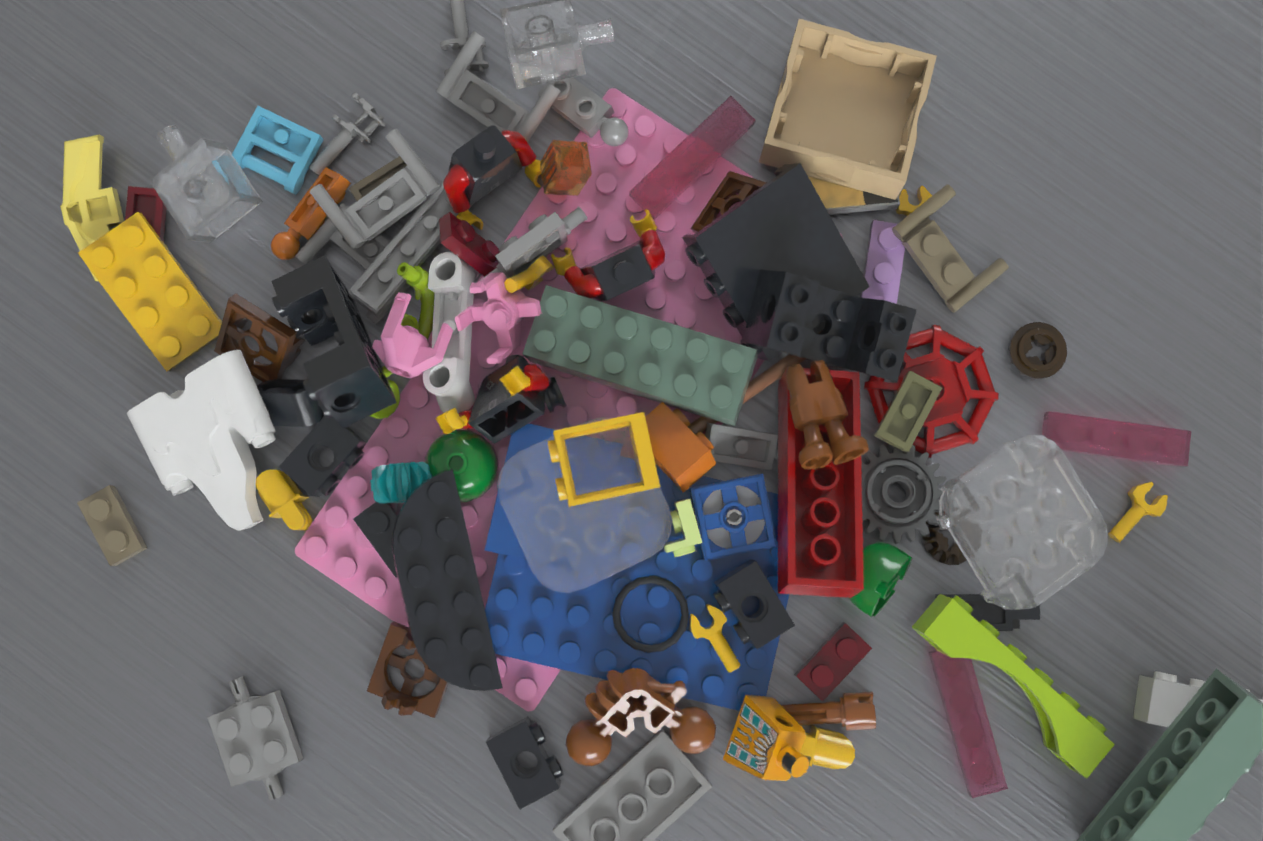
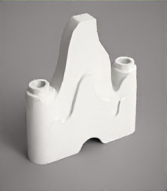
[127,350,276,531]

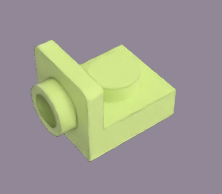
[663,498,702,557]

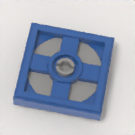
[689,473,777,561]

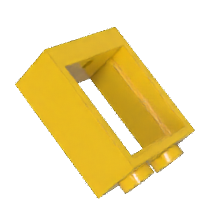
[547,412,660,507]

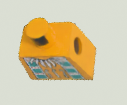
[723,695,809,781]

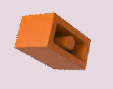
[645,402,716,493]

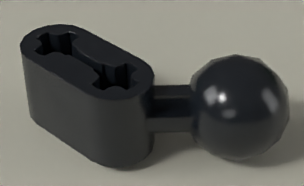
[256,379,324,427]

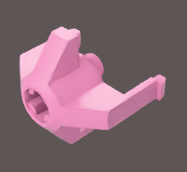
[454,272,541,364]
[372,292,453,378]

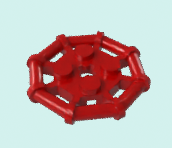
[864,325,999,458]

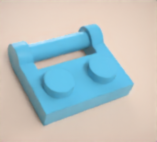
[231,106,324,195]

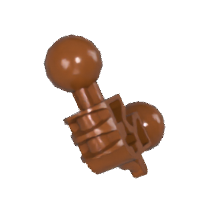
[566,668,716,766]

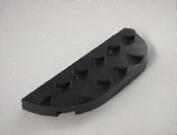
[392,469,503,691]

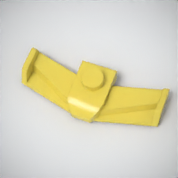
[60,134,124,282]

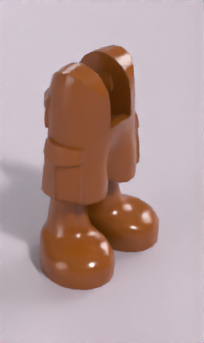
[786,360,869,469]

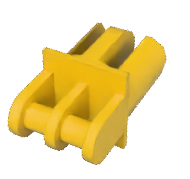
[256,470,313,531]
[800,724,855,769]

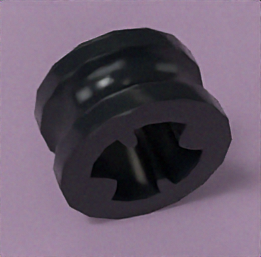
[545,376,567,413]

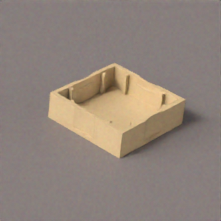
[759,19,937,200]

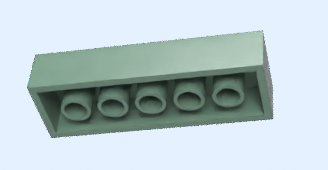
[522,285,758,426]
[1077,669,1263,841]

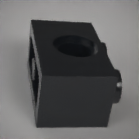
[279,416,366,497]
[713,559,795,649]
[486,716,564,810]

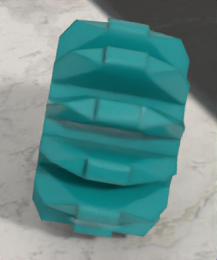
[370,462,432,504]

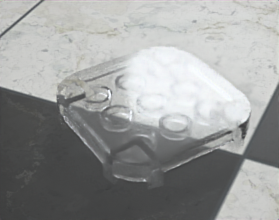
[497,417,672,593]
[935,434,1108,610]

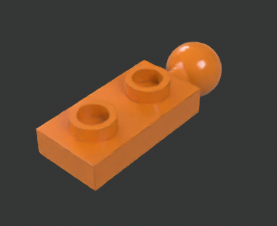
[271,167,351,260]

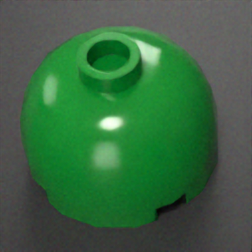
[425,430,498,502]
[849,542,912,617]

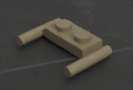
[892,184,1009,313]

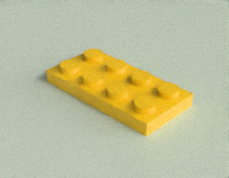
[78,212,222,371]

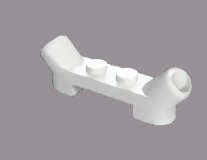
[423,252,480,414]

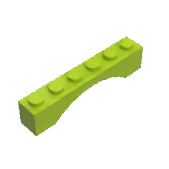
[912,594,1115,779]

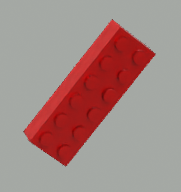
[778,368,864,598]

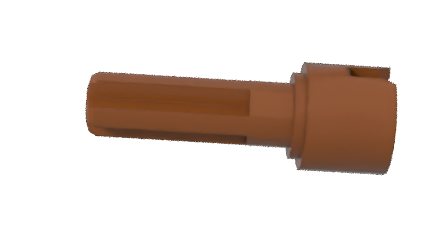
[781,692,876,731]

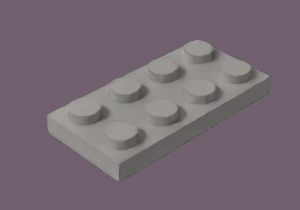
[552,729,712,841]

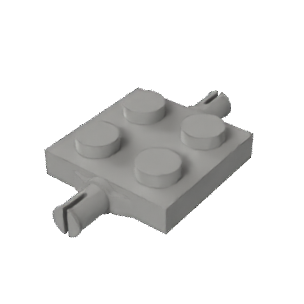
[479,206,588,281]
[207,676,304,801]

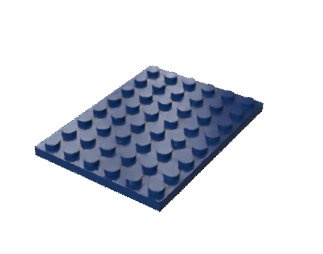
[485,456,789,711]

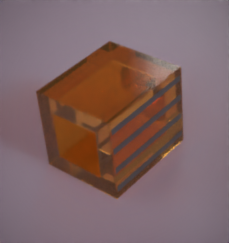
[540,140,592,196]

